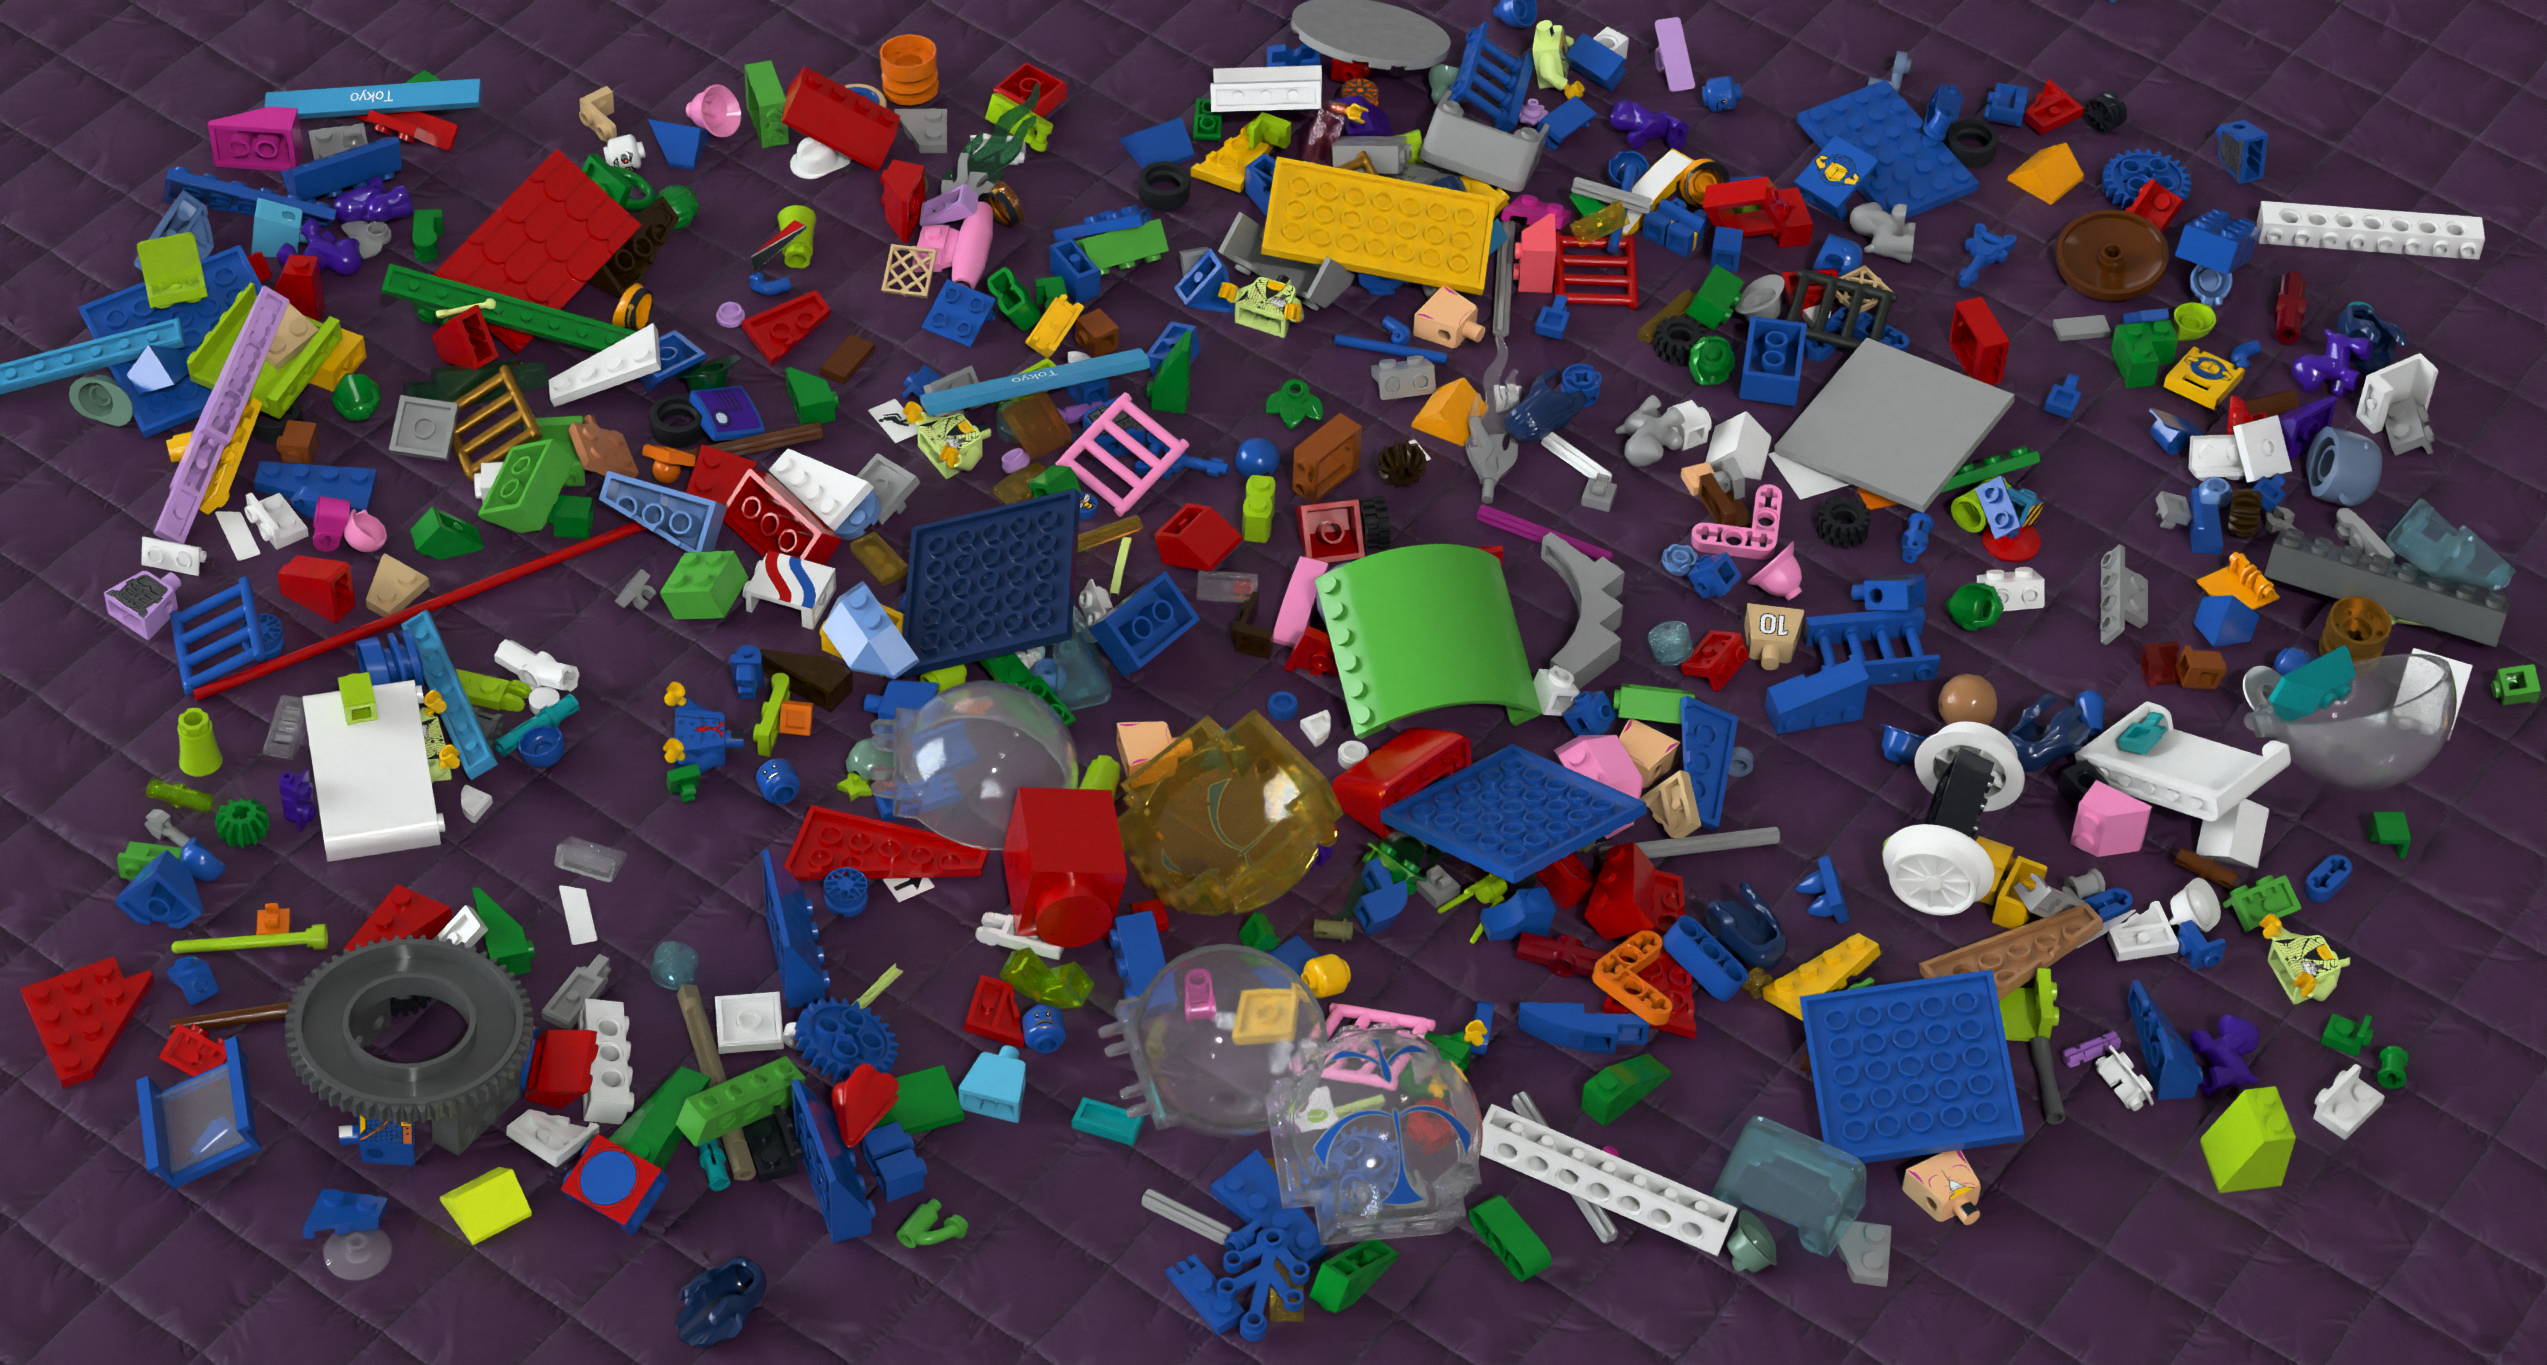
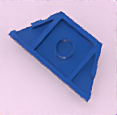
[1053,205,1152,241]

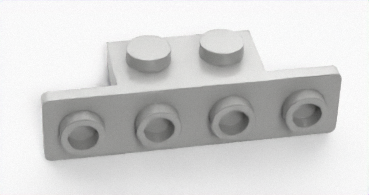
[2100,544,2148,645]

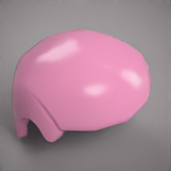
[343,509,387,552]

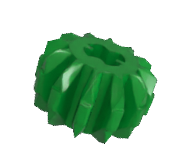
[215,796,270,849]

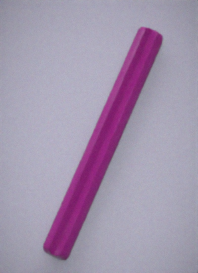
[1476,504,1613,563]

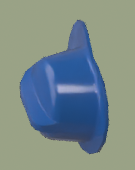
[1879,724,1929,765]

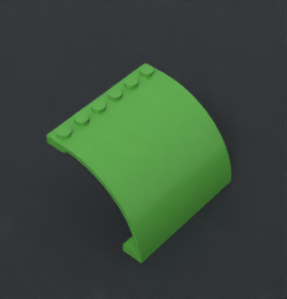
[1315,544,1542,740]

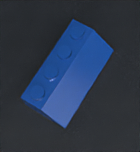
[281,137,402,204]

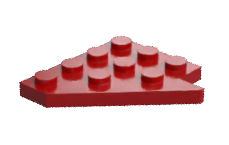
[20,956,154,1089]

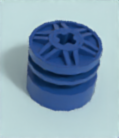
[356,629,424,691]

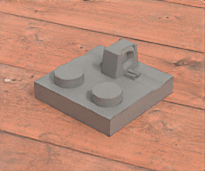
[308,123,368,160]
[389,395,460,462]
[855,453,920,525]

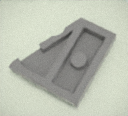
[894,108,947,153]
[1826,1218,1891,1287]

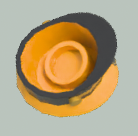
[1680,158,1730,208]
[612,283,653,332]

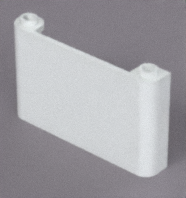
[302,680,445,862]
[2075,701,2291,822]

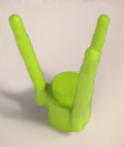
[1437,873,1507,944]

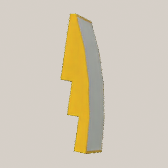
[1611,148,1694,238]

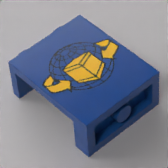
[1794,135,1882,222]

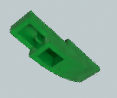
[980,653,1076,736]

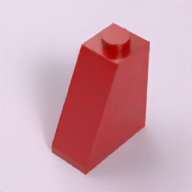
[273,254,325,322]
[431,305,499,370]
[278,555,356,624]

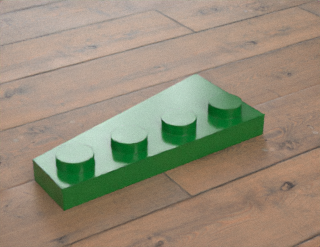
[1940,446,2041,493]

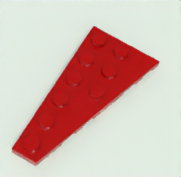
[784,805,990,881]
[1603,870,1696,1039]

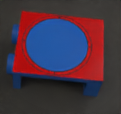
[560,1134,670,1236]

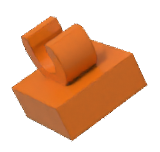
[779,700,814,736]
[256,903,291,935]

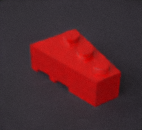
[1584,841,1655,941]

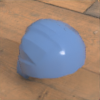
[2190,264,2233,308]

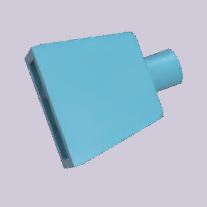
[251,198,309,257]
[959,1045,1026,1123]

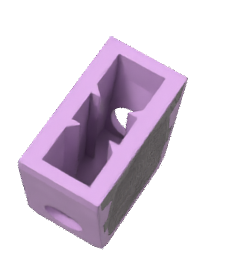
[104,571,181,640]

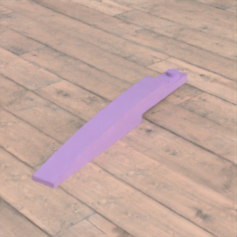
[153,286,290,544]

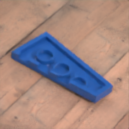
[254,461,378,514]
[1680,696,1739,831]
[1210,1149,1329,1267]

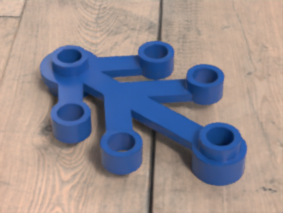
[1217,1227,1310,1342]

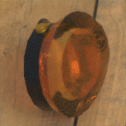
[978,180,1025,228]

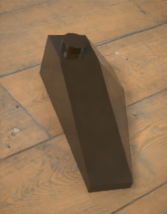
[588,196,679,299]

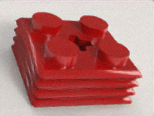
[993,62,1067,118]

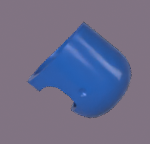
[1812,233,1863,277]

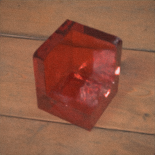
[2139,641,2181,686]

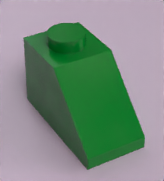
[785,367,839,425]
[410,506,484,560]

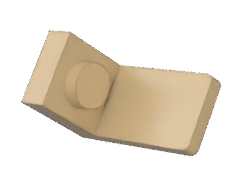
[579,86,617,143]

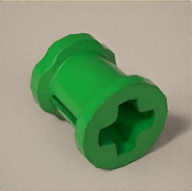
[2377,1046,2409,1089]

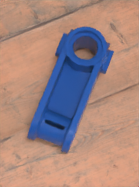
[1923,84,1964,141]

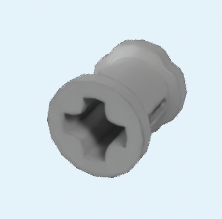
[2064,868,2105,900]

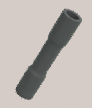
[2030,1036,2066,1124]

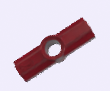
[2274,271,2307,345]
[1516,932,1613,978]

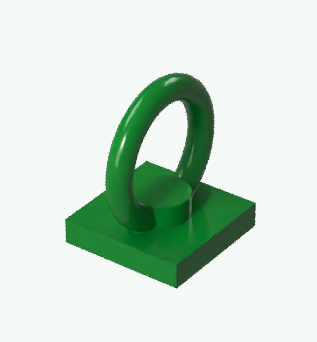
[582,153,655,210]

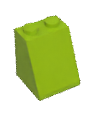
[2200,1086,2296,1194]

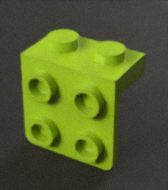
[137,232,208,309]
[1999,968,2059,1042]

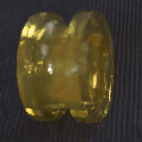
[1742,967,1773,999]

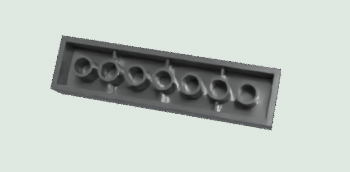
[2264,528,2512,647]

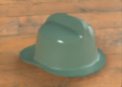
[69,375,133,426]
[1727,1210,1777,1273]

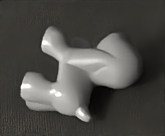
[1850,202,1916,263]
[1615,395,1685,467]

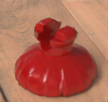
[2226,395,2267,435]

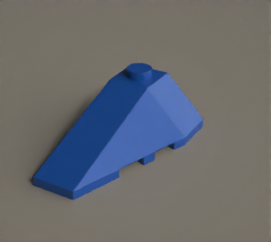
[2127,980,2203,1100]

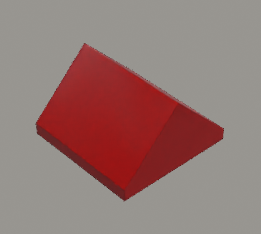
[1537,853,1597,910]

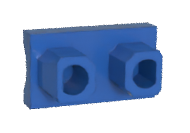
[730,645,765,699]

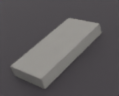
[2052,315,2111,341]

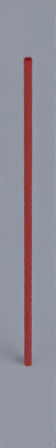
[192,521,648,701]

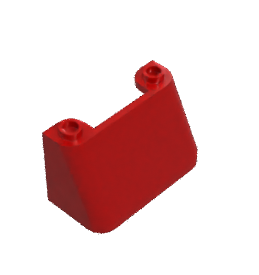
[1331,727,1472,839]

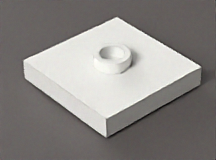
[2233,415,2292,483]
[715,992,784,1054]

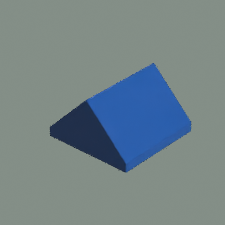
[1120,117,1194,169]
[639,330,707,393]

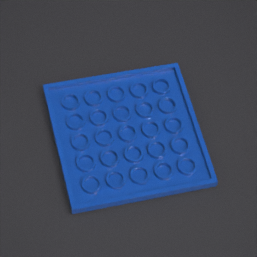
[78,245,263,438]
[1380,744,1647,883]
[1800,969,2025,1168]

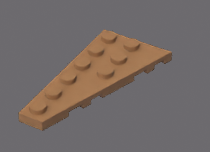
[1919,903,2103,1002]

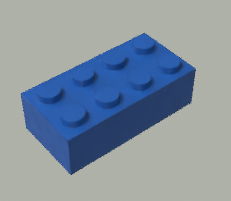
[2175,209,2262,275]

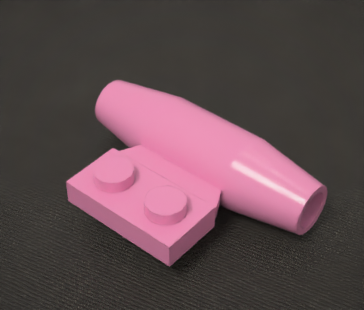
[912,202,993,290]

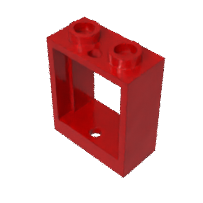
[1703,176,1790,237]
[1948,297,2010,385]

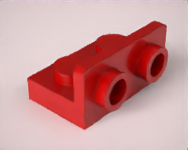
[2125,178,2185,234]
[1680,630,1748,692]
[158,1023,227,1088]

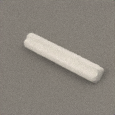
[1541,432,1612,483]

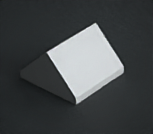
[1705,411,1772,480]
[2196,798,2269,869]

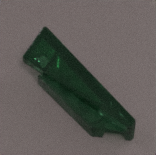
[403,360,548,406]

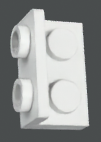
[2189,435,2245,481]
[244,493,309,550]
[2313,1064,2385,1140]

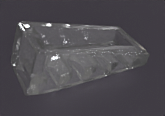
[263,695,307,759]

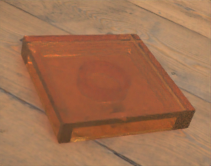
[1001,391,1073,461]

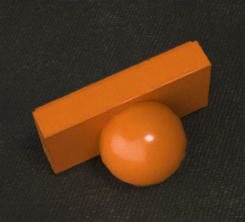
[642,444,696,484]

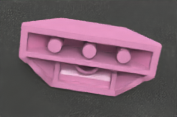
[1554,735,1644,839]

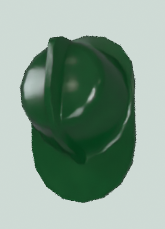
[679,354,741,391]

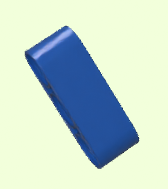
[1662,915,1748,1002]

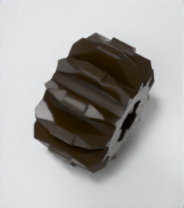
[1377,440,1427,488]
[2228,488,2262,538]

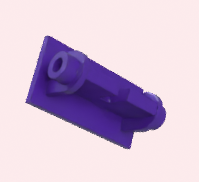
[278,769,316,833]

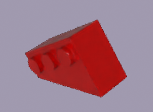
[343,884,453,952]

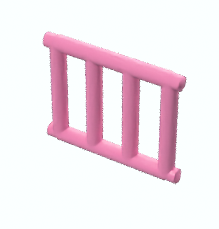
[1056,392,1190,517]
[1291,1003,1436,1090]

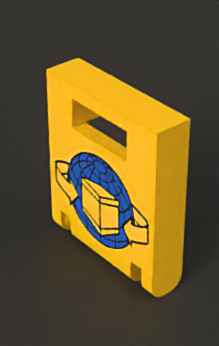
[2163,346,2245,410]

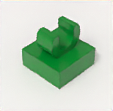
[666,763,701,803]
[1238,912,1281,958]

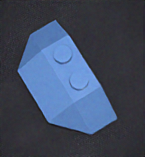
[134,190,214,271]
[822,580,920,679]

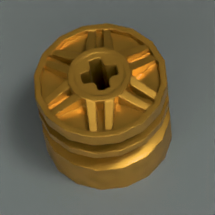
[2319,596,2392,676]

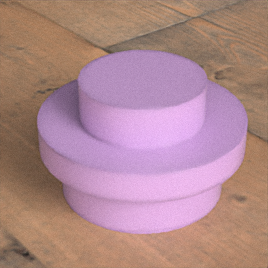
[716,302,745,328]
[1002,448,1030,474]

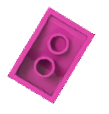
[208,106,303,171]

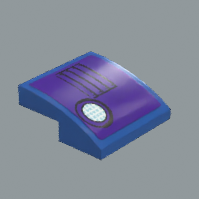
[689,385,765,442]

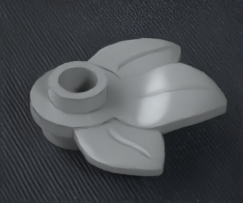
[341,221,392,259]

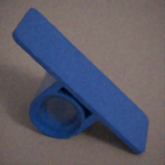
[2149,408,2205,455]

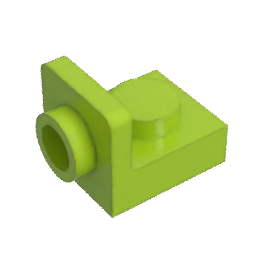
[1247,112,1291,149]

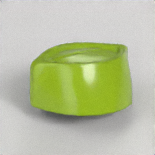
[2174,302,2216,341]

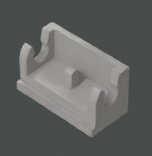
[2013,873,2085,918]

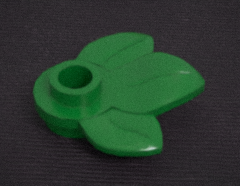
[1266,379,1323,430]

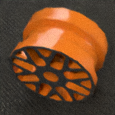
[1341,78,1379,107]

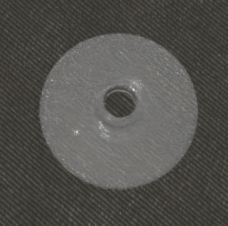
[324,1228,392,1281]

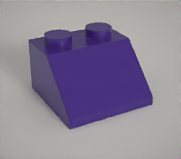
[1332,95,1395,138]

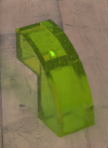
[999,947,1095,1008]

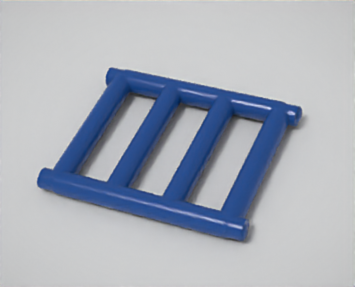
[170,576,265,696]

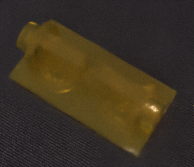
[1570,200,1630,248]

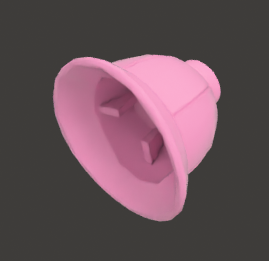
[686,84,741,138]
[1747,541,1802,601]

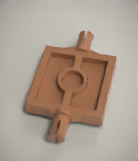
[568,415,639,478]

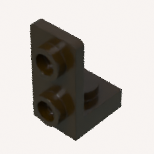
[1231,591,1274,660]

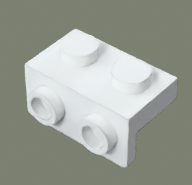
[1977,567,2045,611]

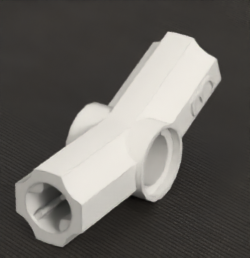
[494,639,580,692]

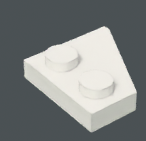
[2107,901,2179,961]
[506,1109,599,1167]

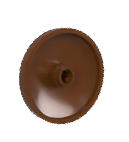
[2056,209,2169,301]

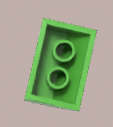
[1075,219,1169,275]
[478,439,575,533]

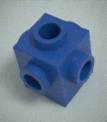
[1687,552,1742,599]
[1562,691,1618,737]

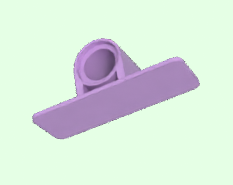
[1654,17,1695,92]

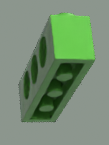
[676,1056,806,1147]

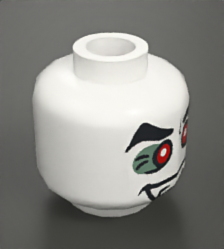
[603,134,646,171]

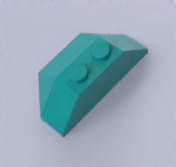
[2268,645,2356,725]

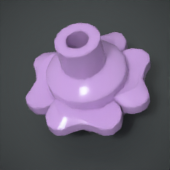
[1519,98,1549,127]

